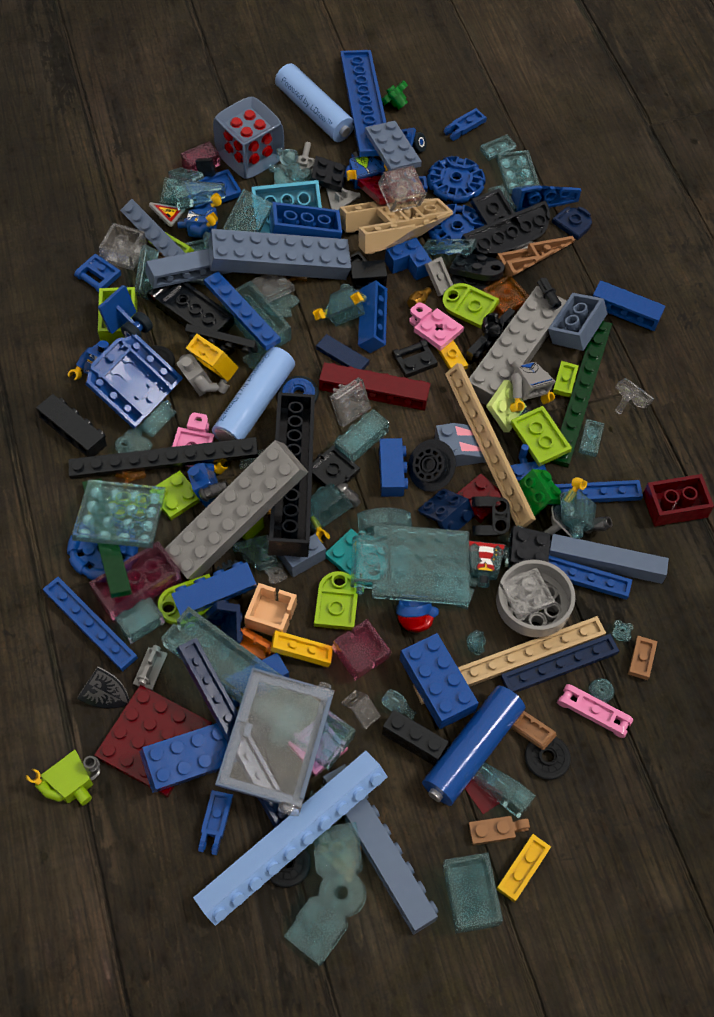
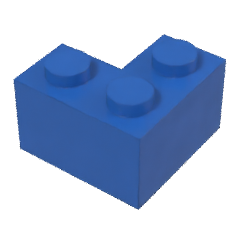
[385,238,432,280]

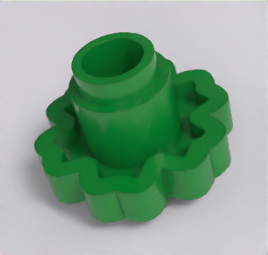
[381,81,408,110]

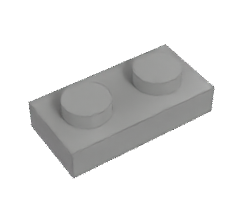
[424,257,453,296]

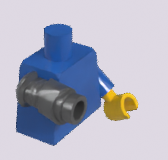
[187,461,229,507]

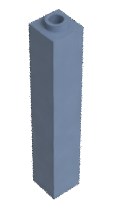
[549,534,669,584]

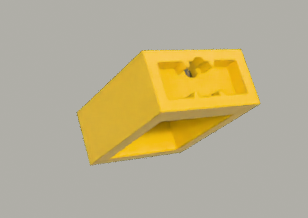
[186,334,239,382]

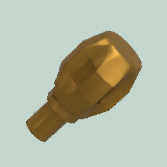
[407,287,432,308]

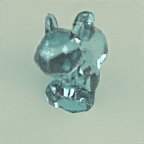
[269,148,312,184]

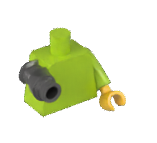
[26,750,100,806]

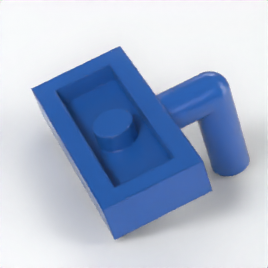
[510,444,547,482]

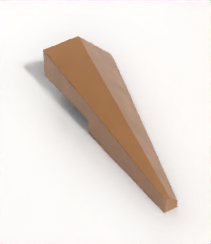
[496,236,575,276]

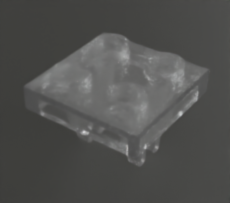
[330,377,371,427]

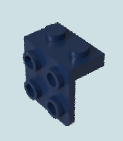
[418,489,475,539]
[202,600,243,655]

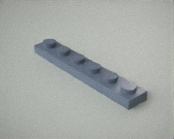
[120,199,185,257]

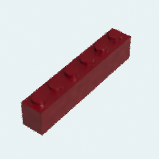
[319,362,431,411]

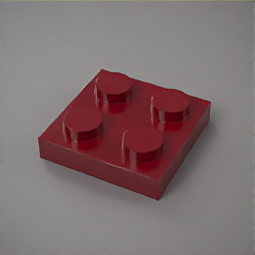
[456,474,503,523]

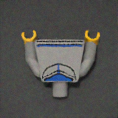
[510,358,556,412]

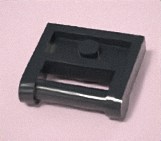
[392,339,438,378]

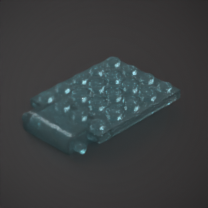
[350,524,470,605]

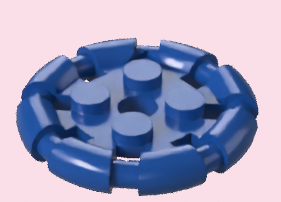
[427,156,486,203]
[428,204,484,253]
[67,516,139,581]

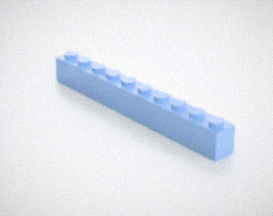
[193,751,388,926]

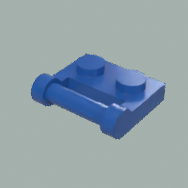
[74,254,121,293]

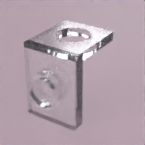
[341,690,381,729]

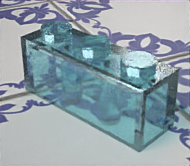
[334,409,389,462]

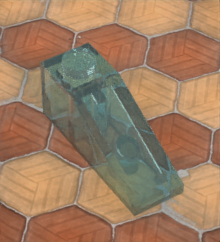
[170,180,226,210]
[472,763,536,818]

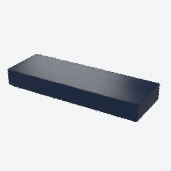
[316,334,370,370]

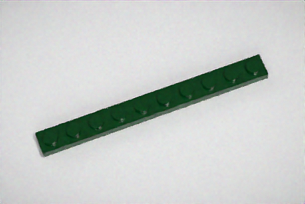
[550,321,612,468]

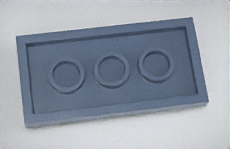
[365,121,422,174]

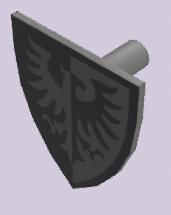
[544,504,577,539]
[77,666,129,708]

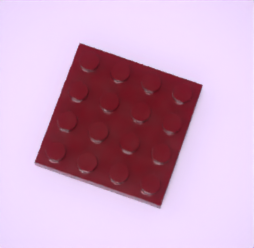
[94,685,212,797]

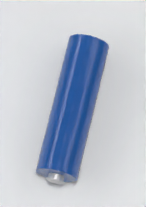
[422,686,526,806]

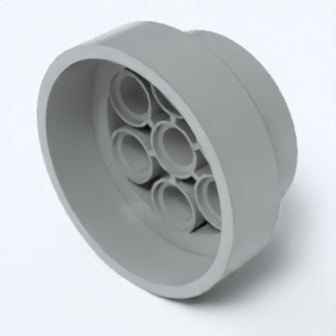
[496,560,575,637]

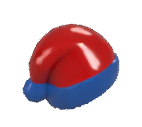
[396,599,439,633]

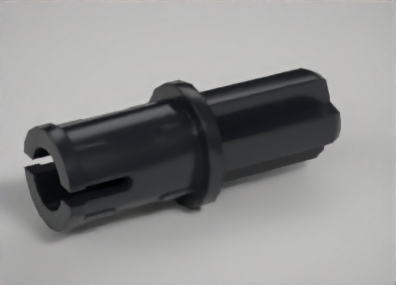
[537,277,562,310]

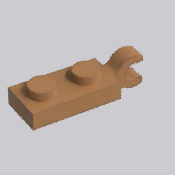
[468,816,530,846]

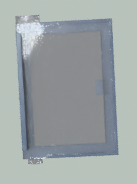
[215,668,334,816]

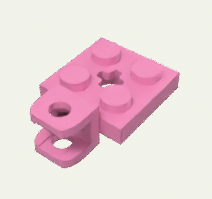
[409,302,464,351]
[172,412,215,467]

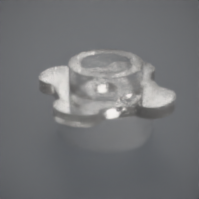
[265,563,287,584]

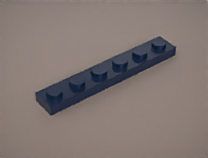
[500,634,619,693]

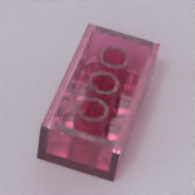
[89,541,182,622]

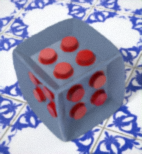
[213,97,284,179]

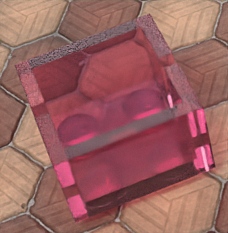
[332,619,391,681]

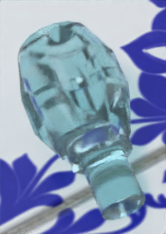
[381,689,416,719]

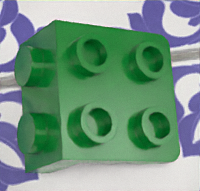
[518,469,564,516]

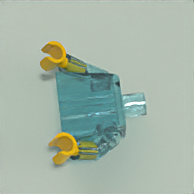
[312,284,367,326]

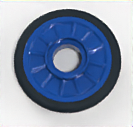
[279,376,319,402]

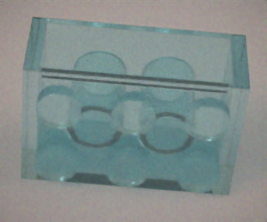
[442,853,503,933]

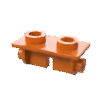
[238,627,275,660]

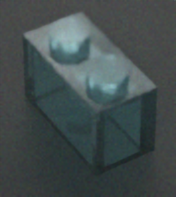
[115,597,165,645]

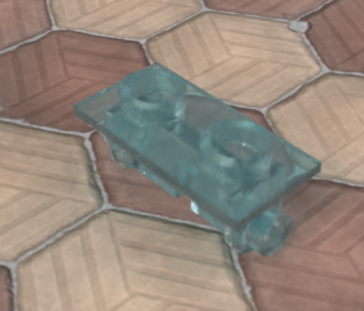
[138,400,177,437]

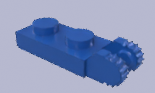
[444,108,487,141]
[198,790,233,855]

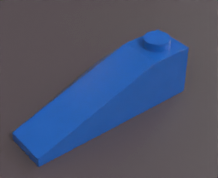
[511,185,581,212]

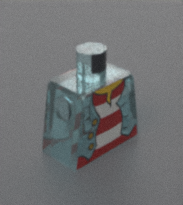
[466,541,505,588]

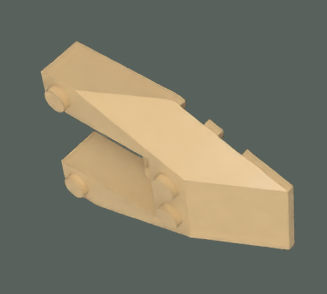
[340,198,453,254]

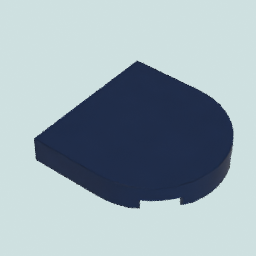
[552,207,592,240]

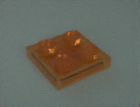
[482,276,529,316]

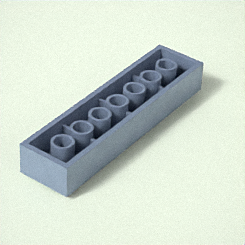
[208,229,351,280]

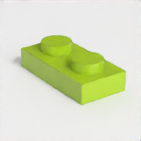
[553,361,579,398]

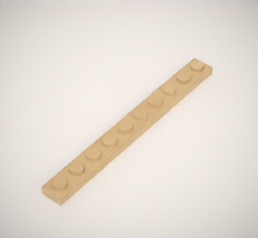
[445,363,536,528]
[413,616,606,705]

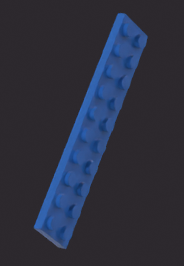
[340,50,386,157]

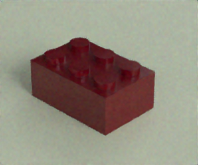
[643,474,714,526]

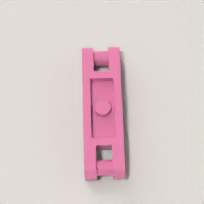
[557,684,633,738]

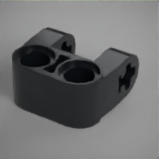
[472,496,510,536]

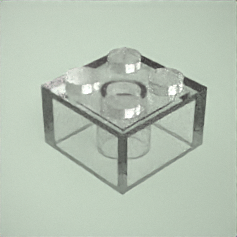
[378,166,427,212]
[99,223,147,270]

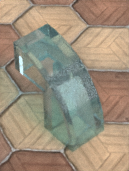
[357,508,413,537]

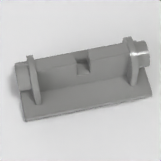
[133,645,168,690]

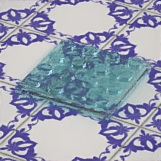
[72,480,166,548]

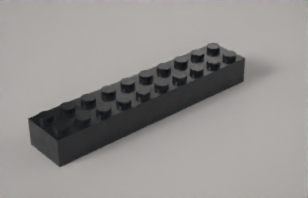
[268,392,315,557]

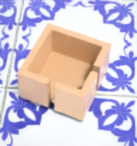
[244,583,297,636]

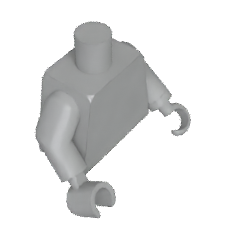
[176,353,230,396]

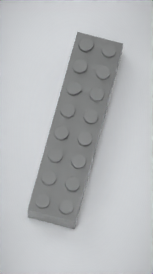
[469,286,567,405]
[164,440,308,579]

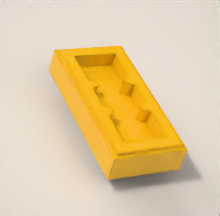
[436,340,468,370]

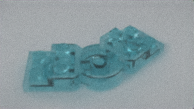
[284,822,366,966]

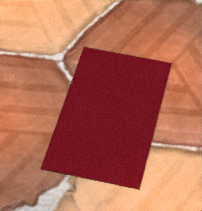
[465,771,502,814]

